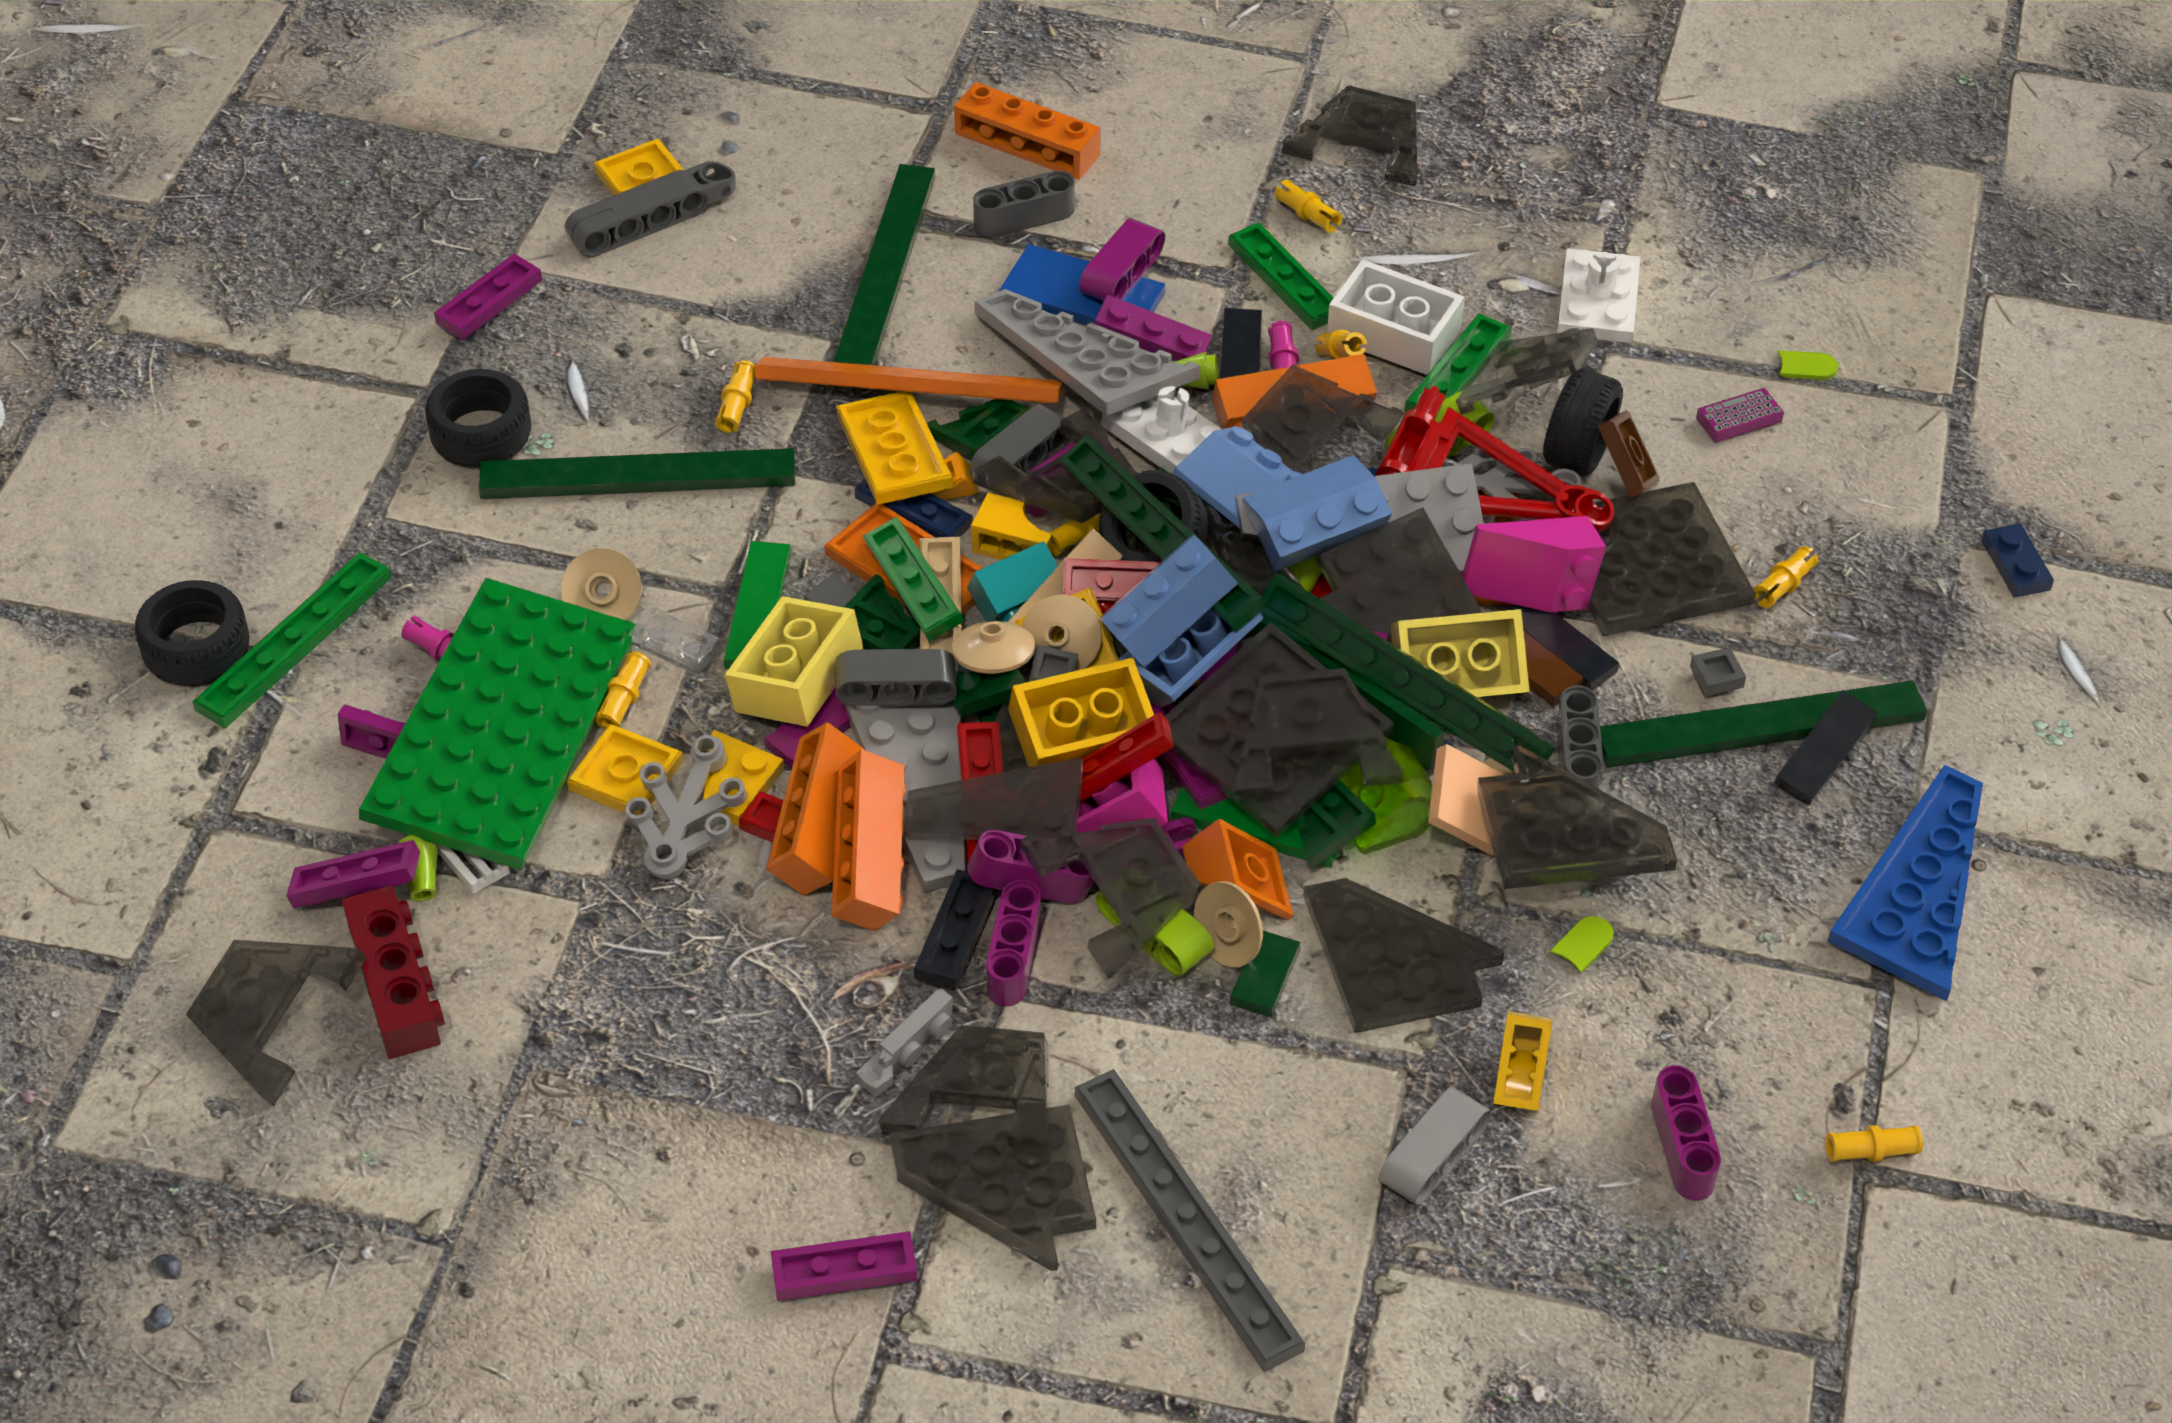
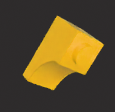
[971,493,1052,560]
[1493,1011,1553,1111]

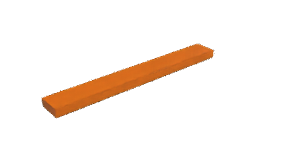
[755,357,1064,404]

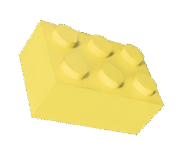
[725,596,863,727]
[1390,609,1529,704]

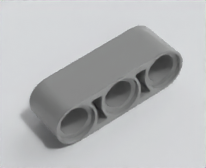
[1378,1086,1492,1206]

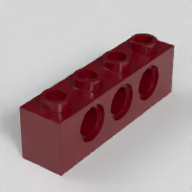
[341,885,445,1060]

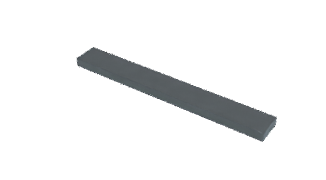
[1075,1069,1305,1372]

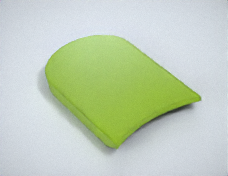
[1777,350,1839,380]
[1549,916,1614,973]

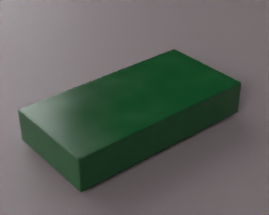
[1230,931,1300,1018]

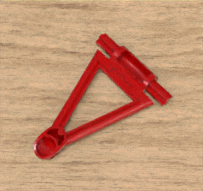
[1376,386,1614,533]

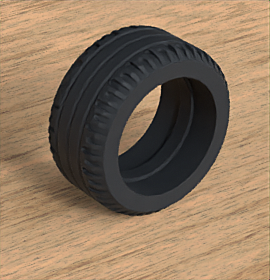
[1543,368,1623,476]
[425,369,531,467]
[1099,470,1209,562]
[135,580,249,686]

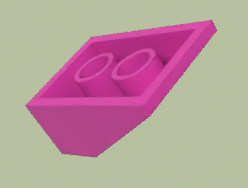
[1459,516,1606,612]
[1031,759,1168,848]

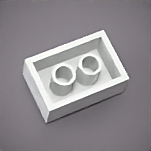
[1327,259,1465,375]

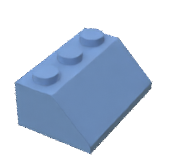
[1172,426,1302,543]
[1242,455,1392,572]
[1100,534,1238,668]
[1118,608,1263,708]

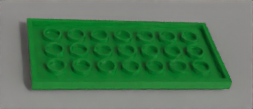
[359,577,639,870]

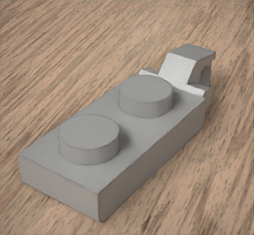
[856,989,953,1097]

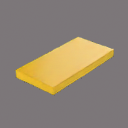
[836,391,953,505]

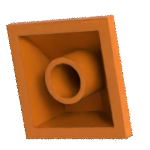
[1182,819,1294,920]

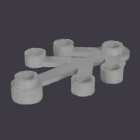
[1443,448,1581,524]
[625,735,747,880]

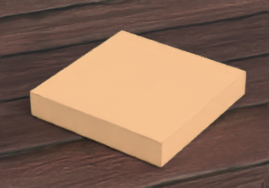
[1428,744,1510,856]

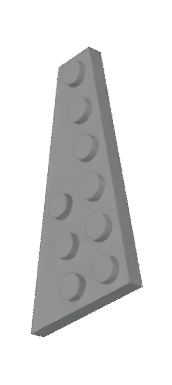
[974,289,1200,416]
[1235,463,1484,575]
[843,667,965,892]

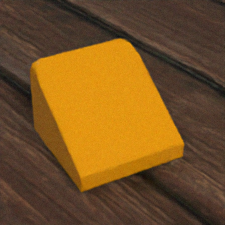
[931,451,979,500]

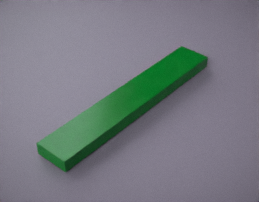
[192,552,392,729]

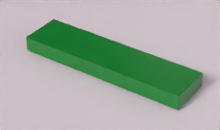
[1228,222,1334,330]
[1404,313,1512,412]
[862,517,964,642]
[724,541,791,670]
[1170,786,1339,868]

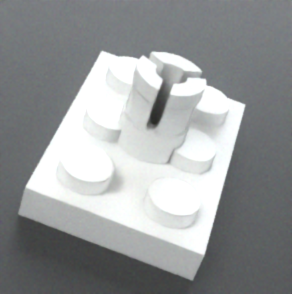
[1557,248,1641,343]
[1101,386,1221,473]

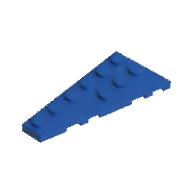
[1828,764,1983,1001]

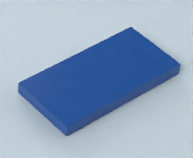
[999,244,1165,325]

